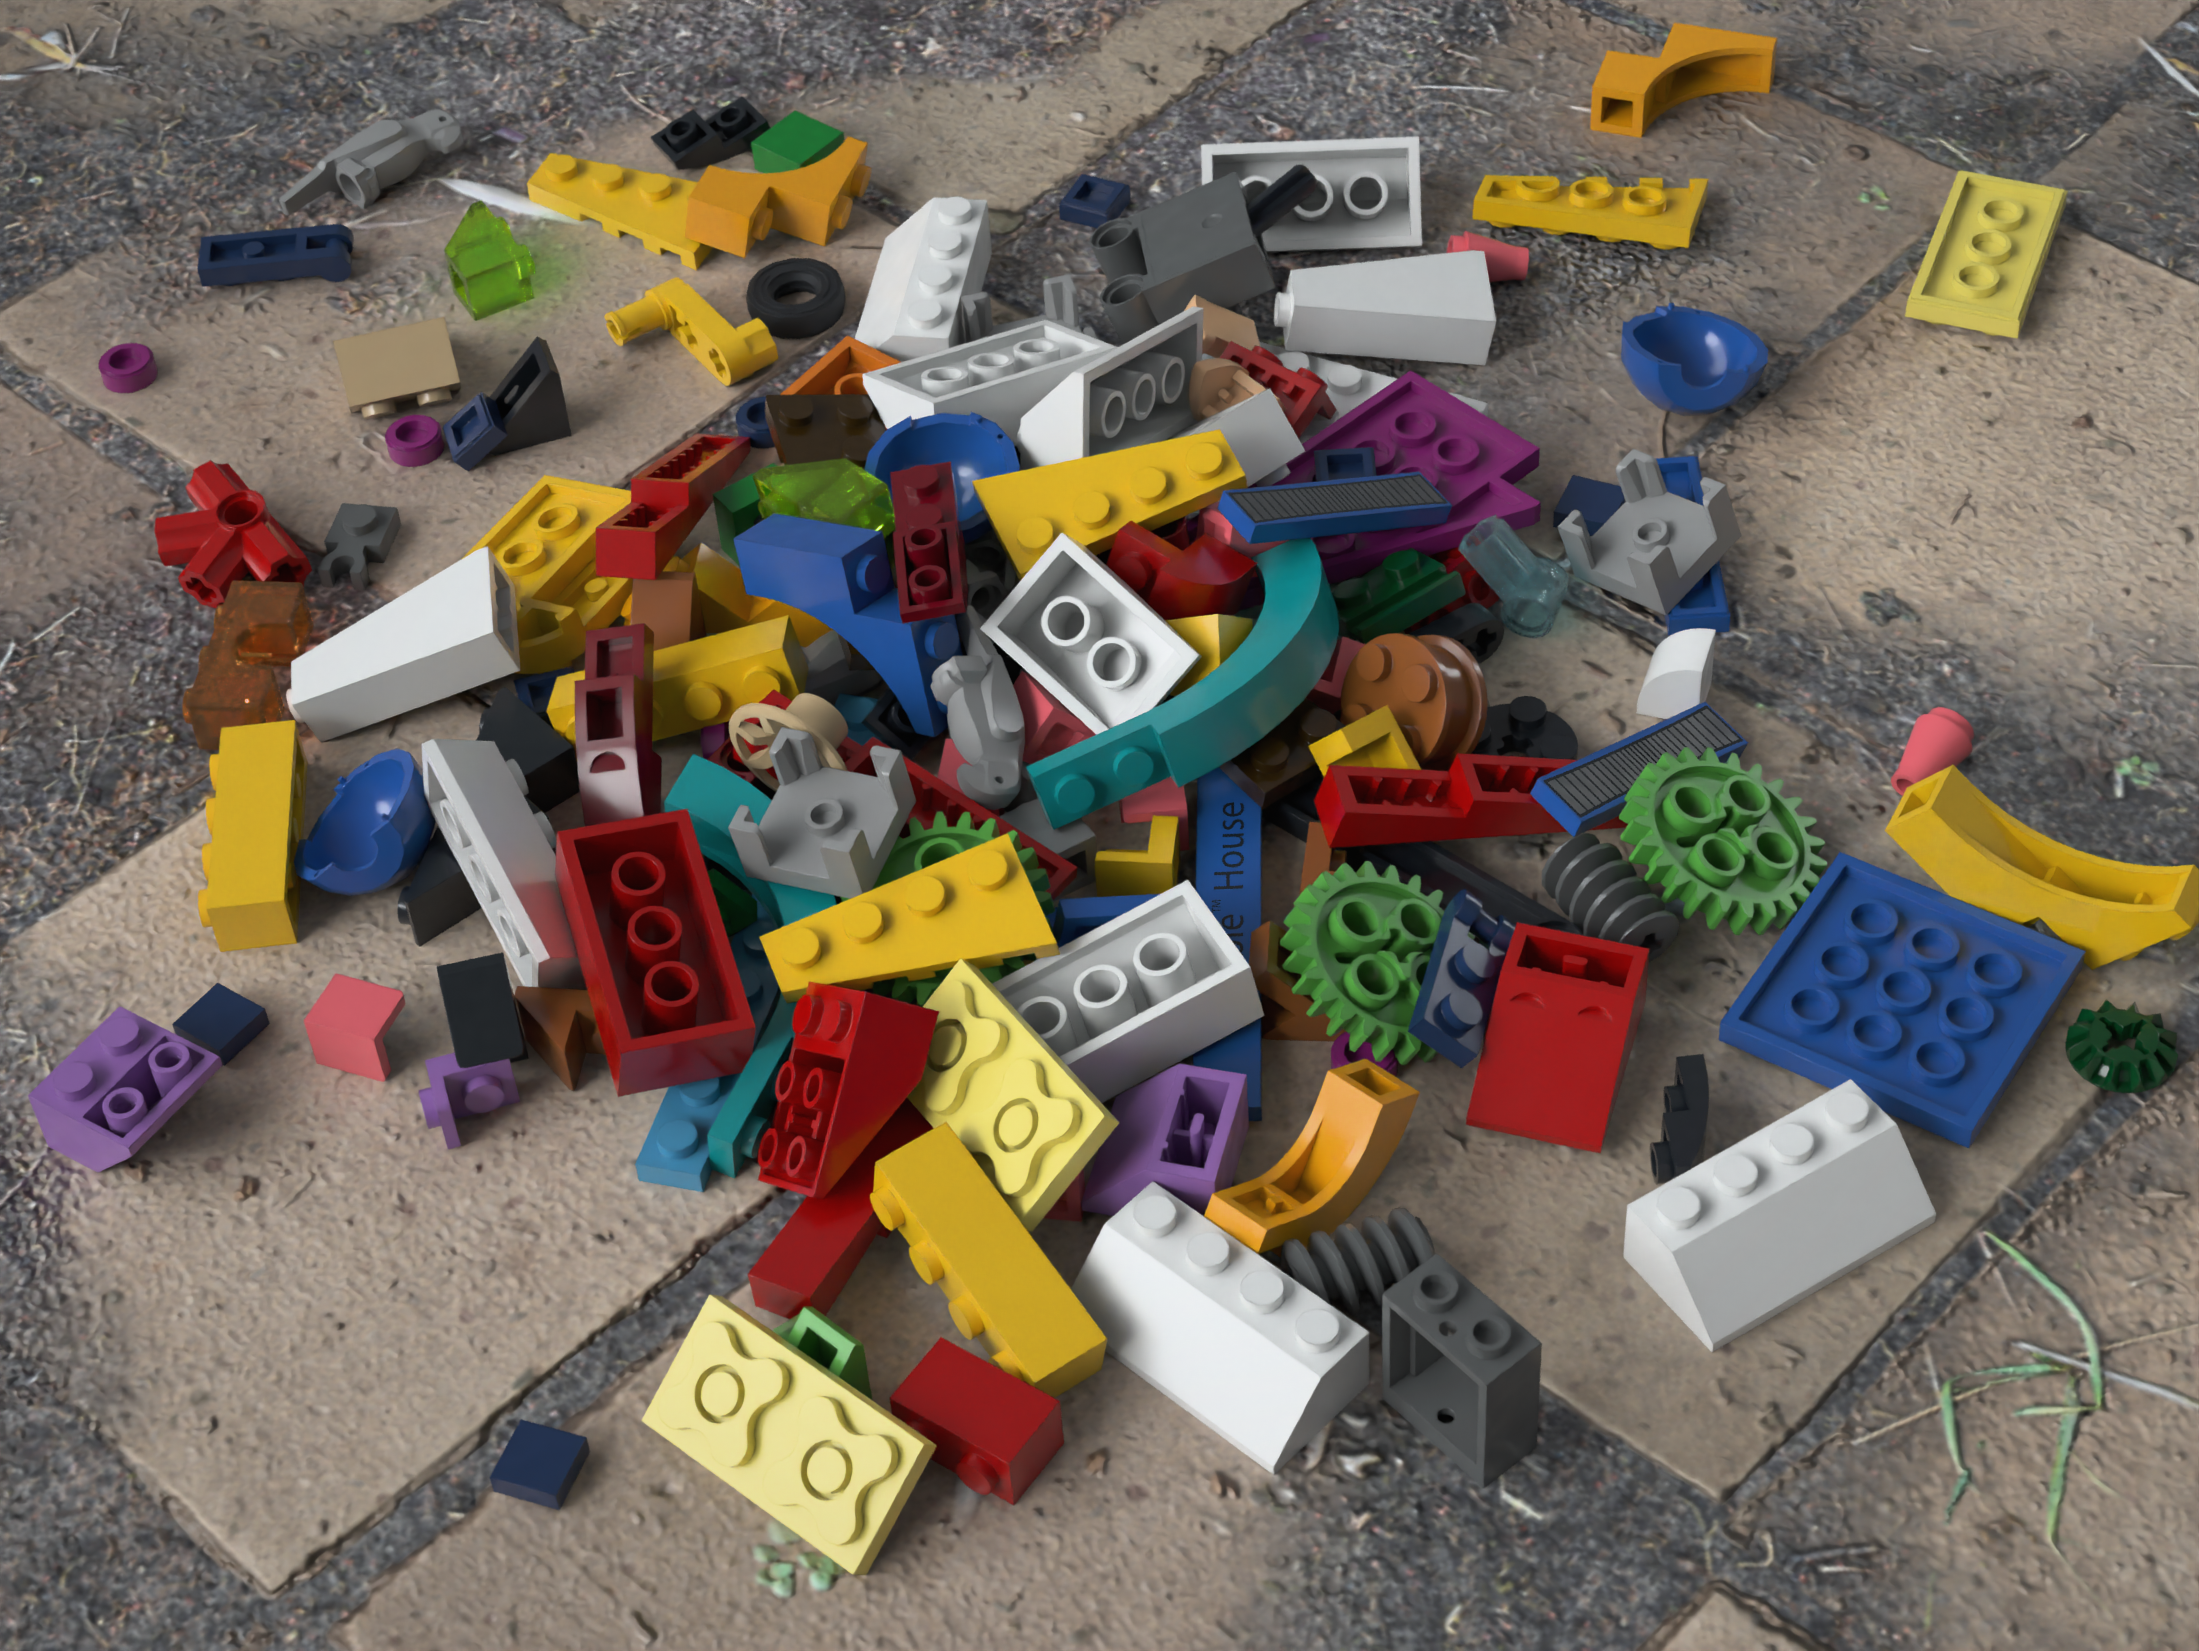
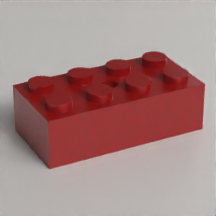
[555,809,756,1097]

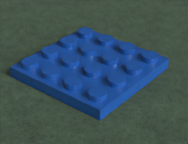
[1718,852,2086,1148]

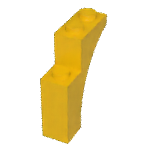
[1885,765,2199,970]

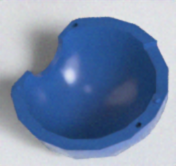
[1621,303,1768,416]
[863,411,1020,546]
[294,748,436,896]

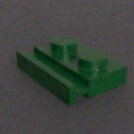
[1332,548,1466,644]

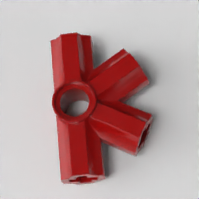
[154,460,312,609]

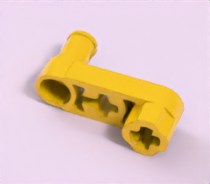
[604,277,778,386]

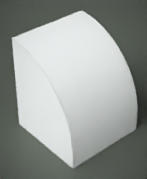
[1636,628,1716,719]

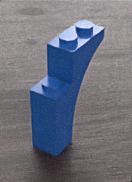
[733,513,963,737]

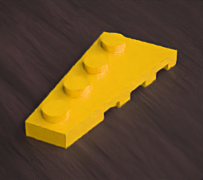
[527,153,713,270]
[1472,175,1709,250]
[972,429,1248,581]
[759,833,1060,1003]

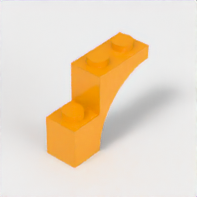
[1590,22,1778,138]
[685,136,871,258]
[621,542,833,648]

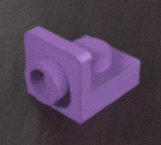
[418,1052,520,1150]

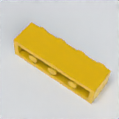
[546,615,809,761]
[198,720,308,952]
[870,1122,1107,1398]

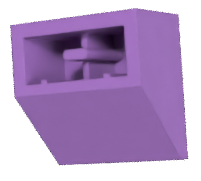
[28,1006,222,1173]
[1081,1064,1249,1216]

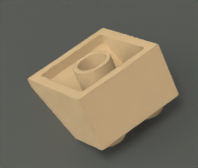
[333,317,461,419]

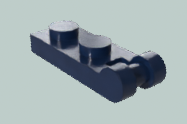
[197,224,354,287]
[1408,889,1516,1068]

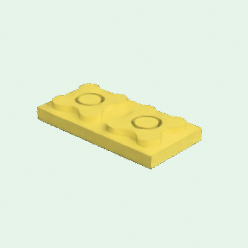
[1905,170,2068,339]
[907,959,1119,1232]
[641,1294,937,1575]

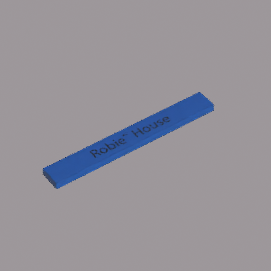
[1193,767,1262,1121]

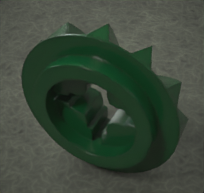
[2065,999,2178,1093]

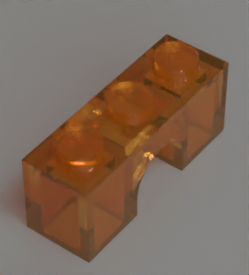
[182,581,314,750]

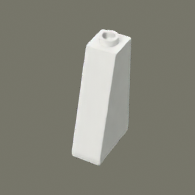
[1274,250,1496,365]
[286,546,520,743]

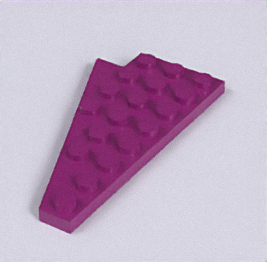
[1186,370,1541,611]

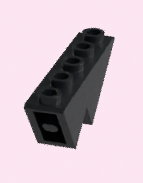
[397,687,580,947]

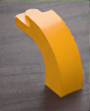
[1204,1059,1420,1257]

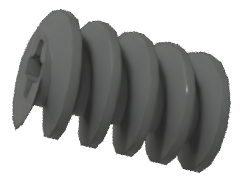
[1542,833,1680,962]
[1280,1207,1435,1316]

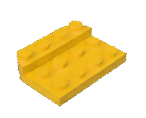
[462,475,674,674]

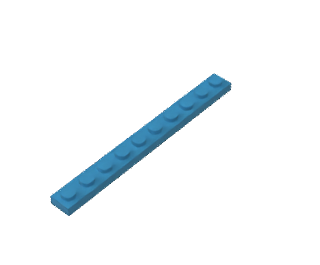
[635,694,888,1192]

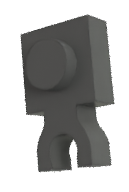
[318,503,401,590]

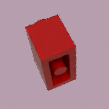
[889,1337,1064,1505]

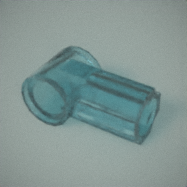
[1458,514,1569,638]

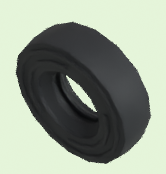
[746,258,846,339]

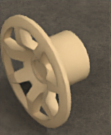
[729,693,848,792]

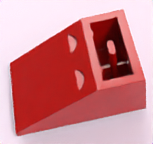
[1466,922,1650,1154]
[758,981,939,1200]

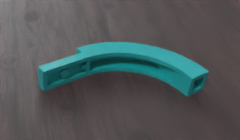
[1026,538,1339,830]
[664,754,837,1178]

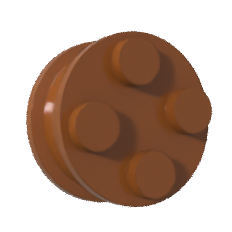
[1340,633,1490,771]

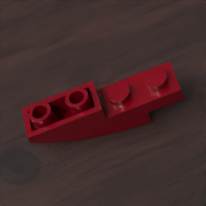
[890,461,968,624]
[575,623,662,826]

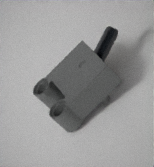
[1089,164,1317,344]

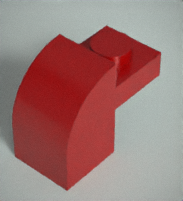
[1106,521,1257,620]

